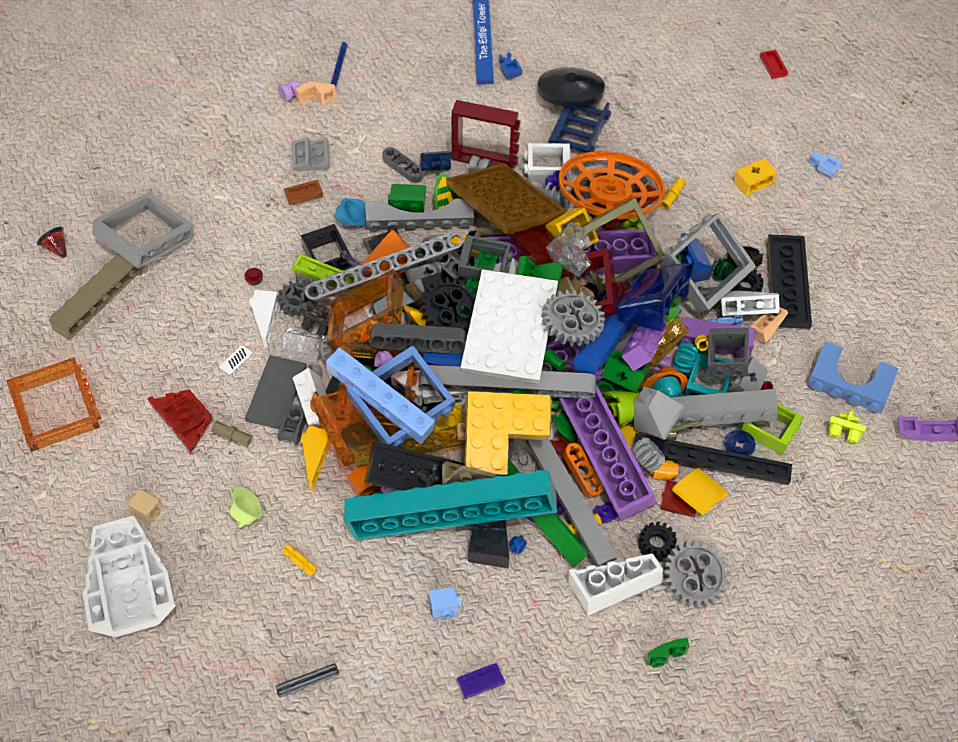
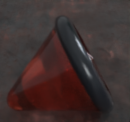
[37,226,67,258]

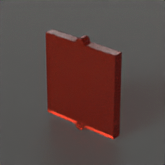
[660,480,696,518]

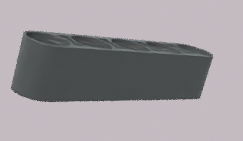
[369,323,466,354]

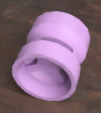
[278,79,300,102]

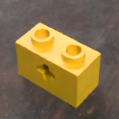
[734,158,777,196]

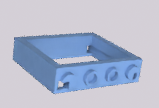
[346,346,455,447]

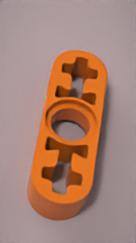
[563,443,603,498]

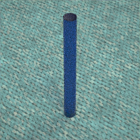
[331,42,348,88]

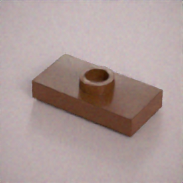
[284,180,323,205]

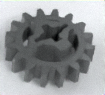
[278,279,318,317]

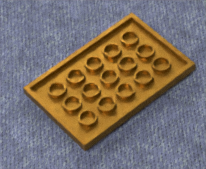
[446,163,567,235]

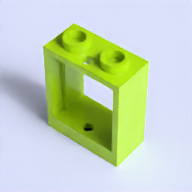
[740,403,804,455]

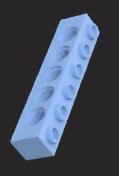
[326,347,435,444]

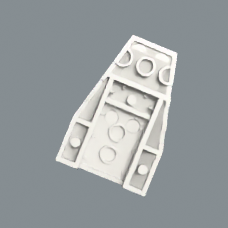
[83,516,175,637]

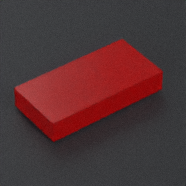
[760,49,788,79]

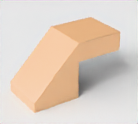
[296,81,336,105]

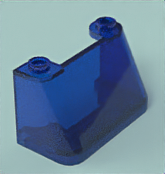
[616,263,691,332]

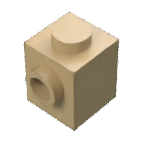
[127,489,163,525]

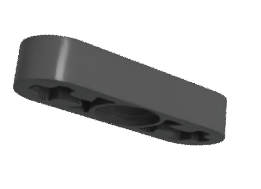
[382,147,423,183]

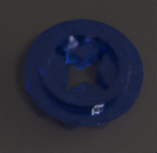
[724,430,756,455]

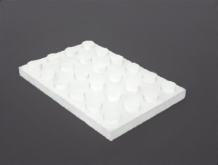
[461,269,558,384]

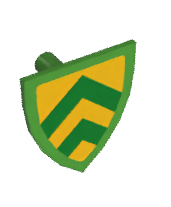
[433,172,462,210]

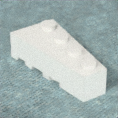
[569,554,663,616]

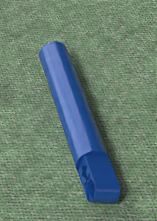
[573,267,663,375]

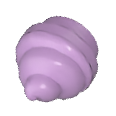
[374,351,393,368]

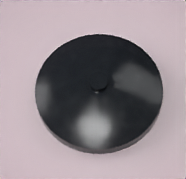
[537,67,605,108]

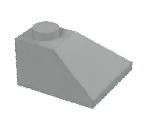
[634,387,684,440]

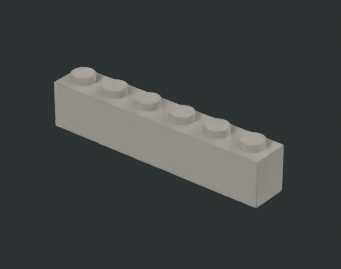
[670,389,778,427]

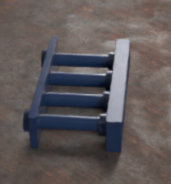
[548,102,611,153]

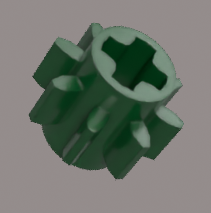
[712,258,735,280]

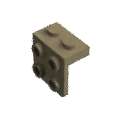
[442,461,497,485]

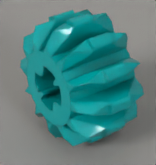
[673,342,699,375]

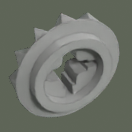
[321,336,335,363]

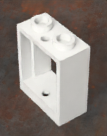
[524,143,571,182]

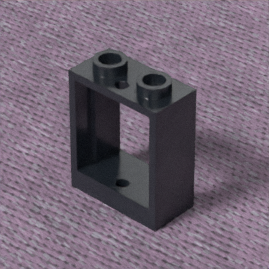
[301,224,352,270]

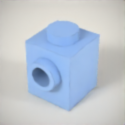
[429,587,461,619]

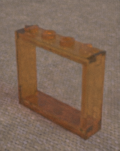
[327,269,404,352]
[336,342,419,426]
[6,357,101,452]

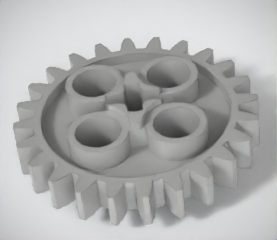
[541,290,605,346]
[662,540,730,608]

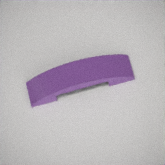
[897,417,958,441]

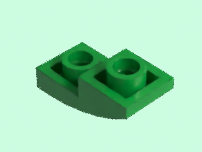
[645,637,689,667]

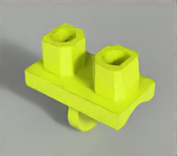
[828,409,866,444]

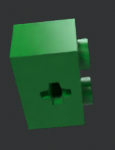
[602,350,650,393]

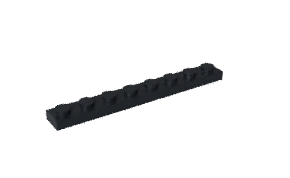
[633,433,792,485]

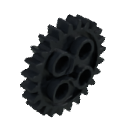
[419,278,476,335]

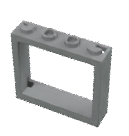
[93,192,194,269]
[660,213,756,313]

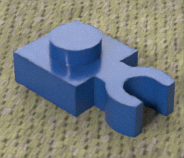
[499,52,522,79]

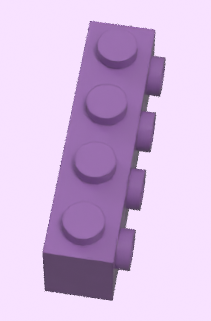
[622,311,666,371]

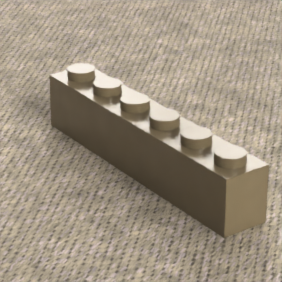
[49,253,146,341]

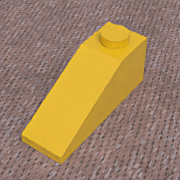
[301,425,333,491]

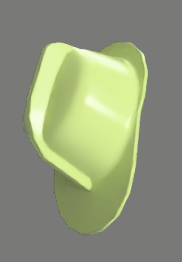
[230,487,262,528]

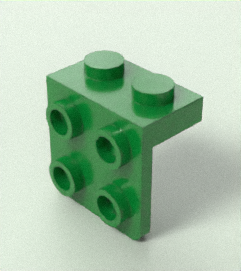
[388,184,426,213]
[516,256,563,295]

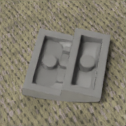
[292,137,330,171]

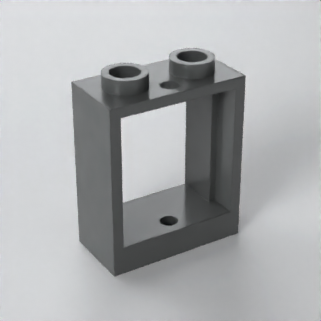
[458,235,513,280]
[708,328,750,377]

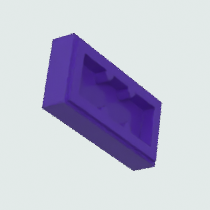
[457,662,505,699]

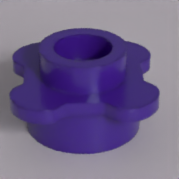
[594,502,617,523]

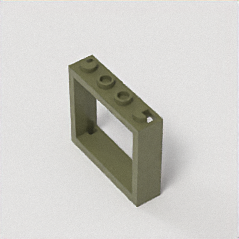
[567,197,665,294]

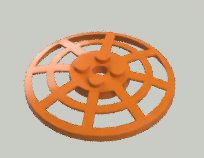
[558,151,665,219]

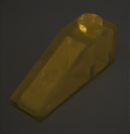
[647,316,689,368]

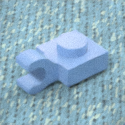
[808,151,842,178]

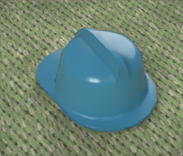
[333,198,366,227]

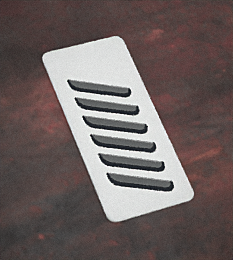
[219,345,252,375]

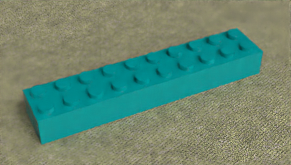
[344,470,557,540]

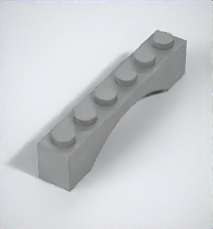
[365,199,474,230]

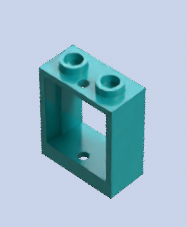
[684,351,733,396]

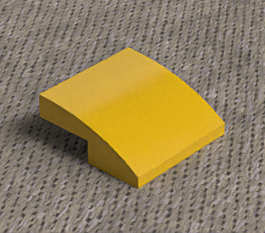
[672,467,729,516]

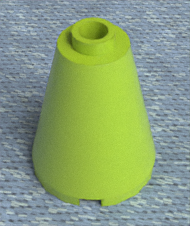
[603,391,640,428]

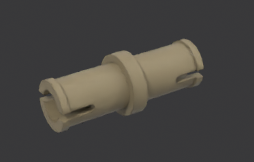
[211,420,253,447]

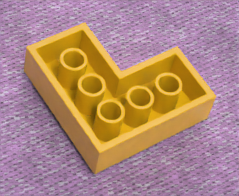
[464,392,550,476]

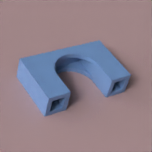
[808,341,899,414]

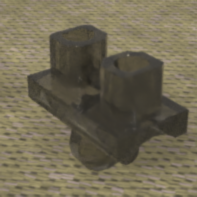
[301,307,337,339]

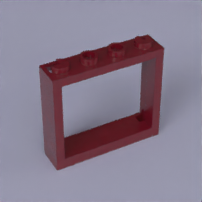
[451,100,521,169]
[547,248,619,317]

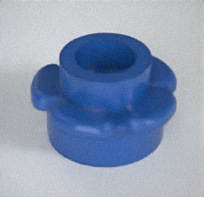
[509,535,527,555]

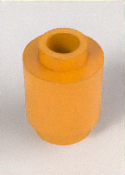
[648,460,678,480]

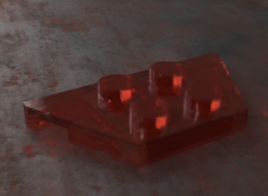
[147,389,213,452]

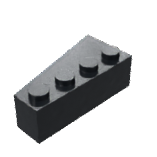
[468,520,509,569]

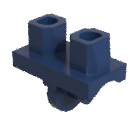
[420,151,453,171]

